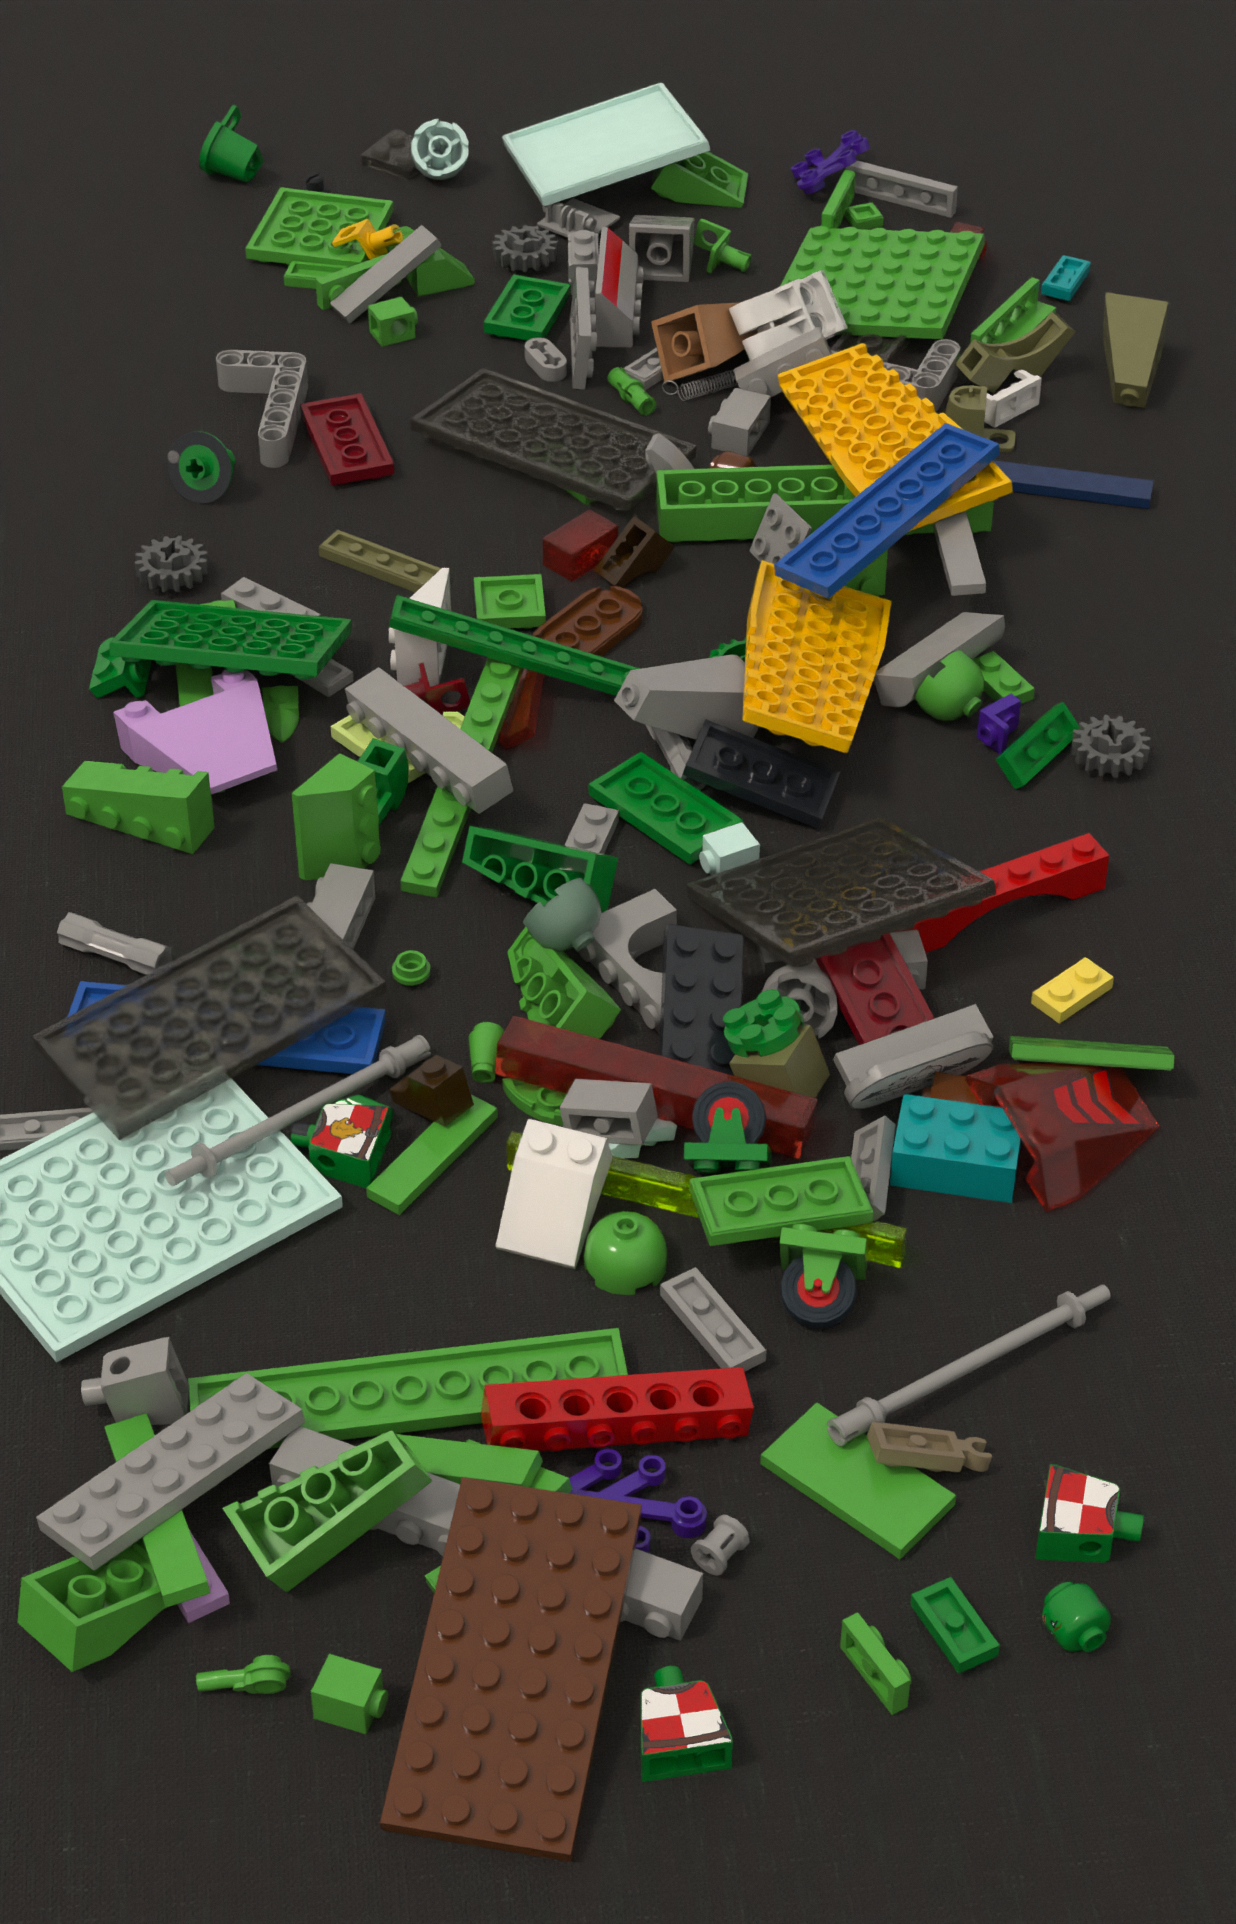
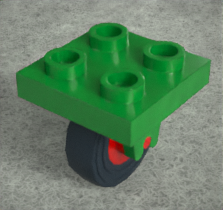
[684,1081,772,1174]

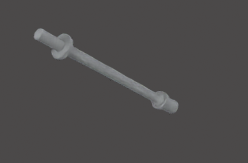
[165,1035,431,1186]
[827,1284,1111,1446]

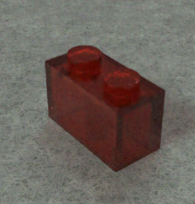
[543,509,618,582]

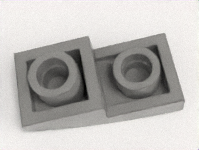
[645,433,694,474]

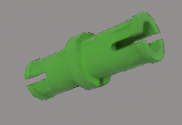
[607,367,657,416]

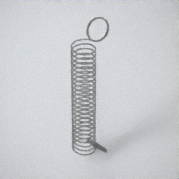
[662,370,738,401]

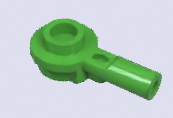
[196,1655,291,1694]

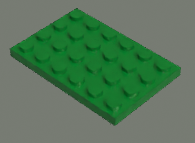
[109,600,352,679]

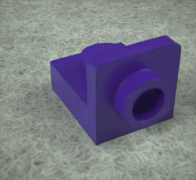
[977,693,1021,754]

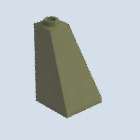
[1102,292,1168,408]

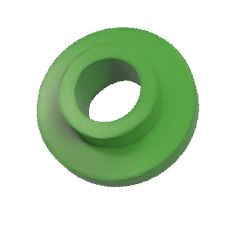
[392,950,431,986]

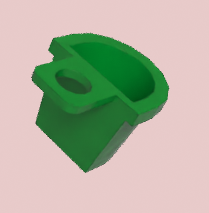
[199,105,264,182]

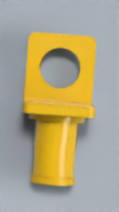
[332,219,403,260]

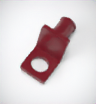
[404,663,471,715]

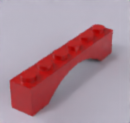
[893,833,1109,953]

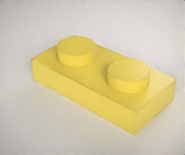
[1031,957,1114,1024]

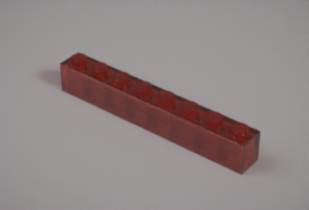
[495,1016,818,1159]

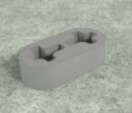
[525,338,567,382]

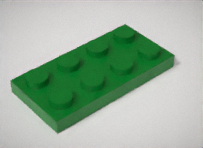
[589,752,743,865]

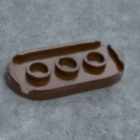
[533,586,643,657]

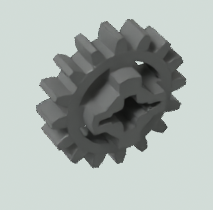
[493,225,558,272]
[135,536,209,592]
[1071,715,1151,778]

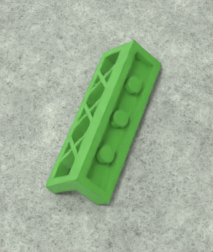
[970,277,1056,344]

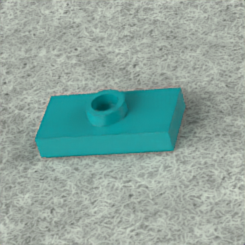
[1041,255,1091,301]

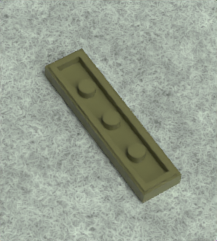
[319,530,442,593]

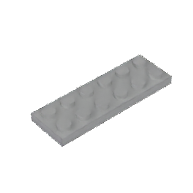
[36,1373,305,1571]

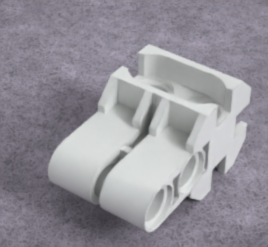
[729,271,848,361]

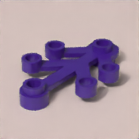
[791,130,870,194]
[569,1449,707,1553]

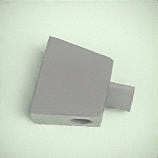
[81,1337,190,1425]

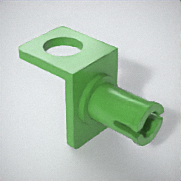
[694,219,752,274]

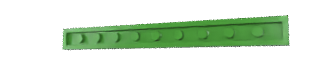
[401,657,524,898]

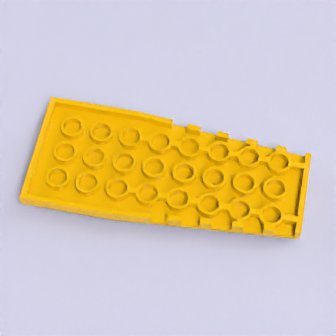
[778,343,1013,532]
[742,560,892,753]

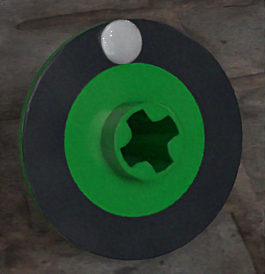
[167,431,235,503]

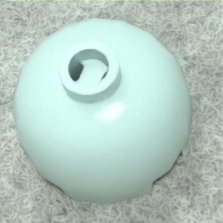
[411,119,469,180]

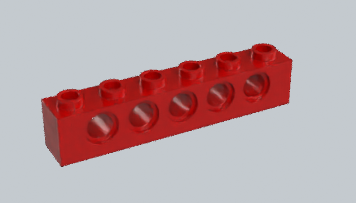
[481,1367,754,1451]

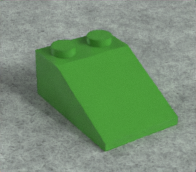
[651,151,748,208]
[18,1538,165,1672]

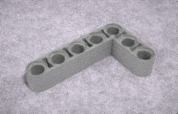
[832,339,960,412]
[216,350,308,468]

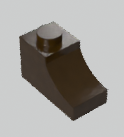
[594,516,675,588]
[389,1055,474,1126]

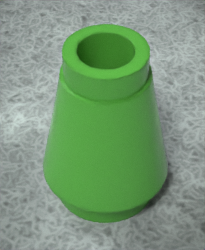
[468,1022,508,1083]

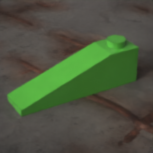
[386,226,475,297]
[507,926,621,1057]

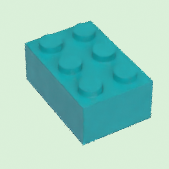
[890,1094,1025,1203]

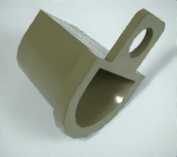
[945,385,1015,452]

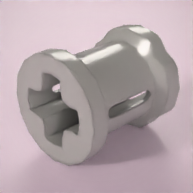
[691,1514,750,1576]

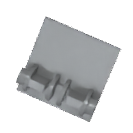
[537,198,620,237]
[749,493,812,564]

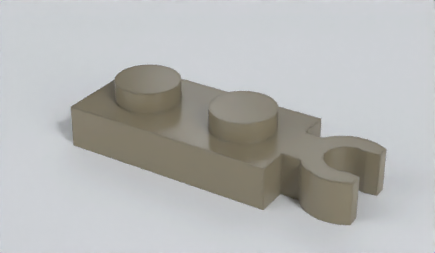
[867,1421,992,1472]

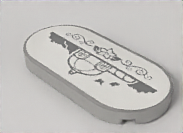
[844,1031,993,1109]

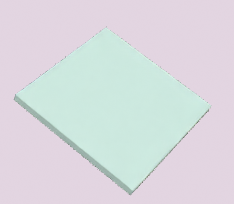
[502,83,710,206]

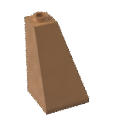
[651,303,758,383]

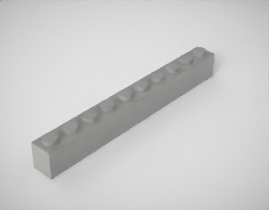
[269,1426,703,1641]

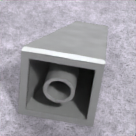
[614,654,759,740]

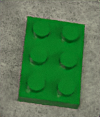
[483,274,571,341]

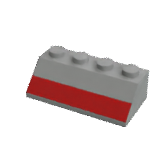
[595,227,644,347]

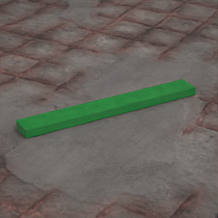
[388,595,640,696]

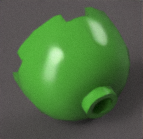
[915,650,984,722]
[584,1211,667,1295]

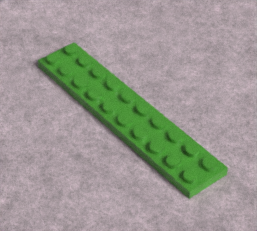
[188,1328,628,1449]

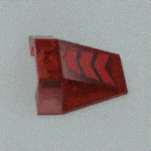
[965,1063,1159,1212]

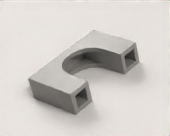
[579,889,743,1034]

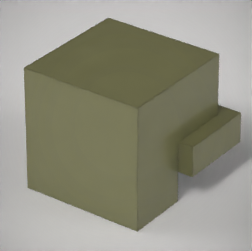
[729,1024,830,1115]

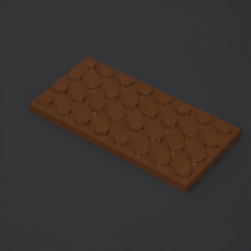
[380,1477,642,1862]

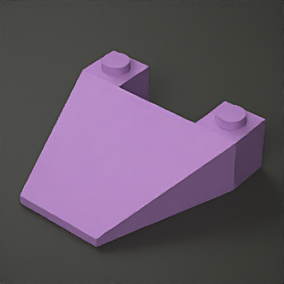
[113,669,277,794]

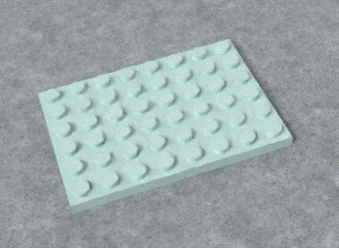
[0,1054,342,1363]

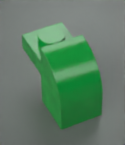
[358,738,409,826]

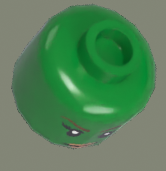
[1042,1582,1111,1652]

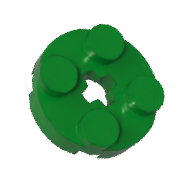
[723,989,804,1057]

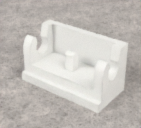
[984,370,1042,428]

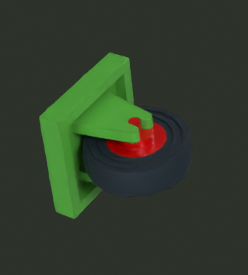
[779,1224,867,1329]

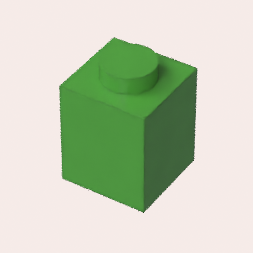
[311,1654,388,1734]

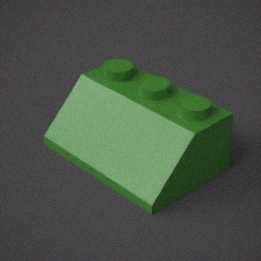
[292,753,381,881]

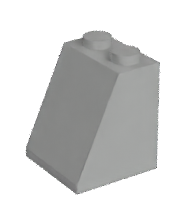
[629,215,694,282]

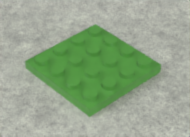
[245,187,394,267]

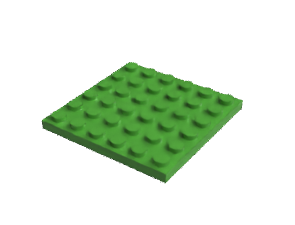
[780,226,985,339]

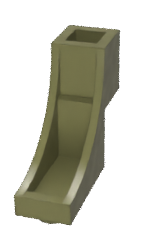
[955,312,1075,394]

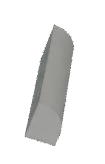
[874,612,1005,707]

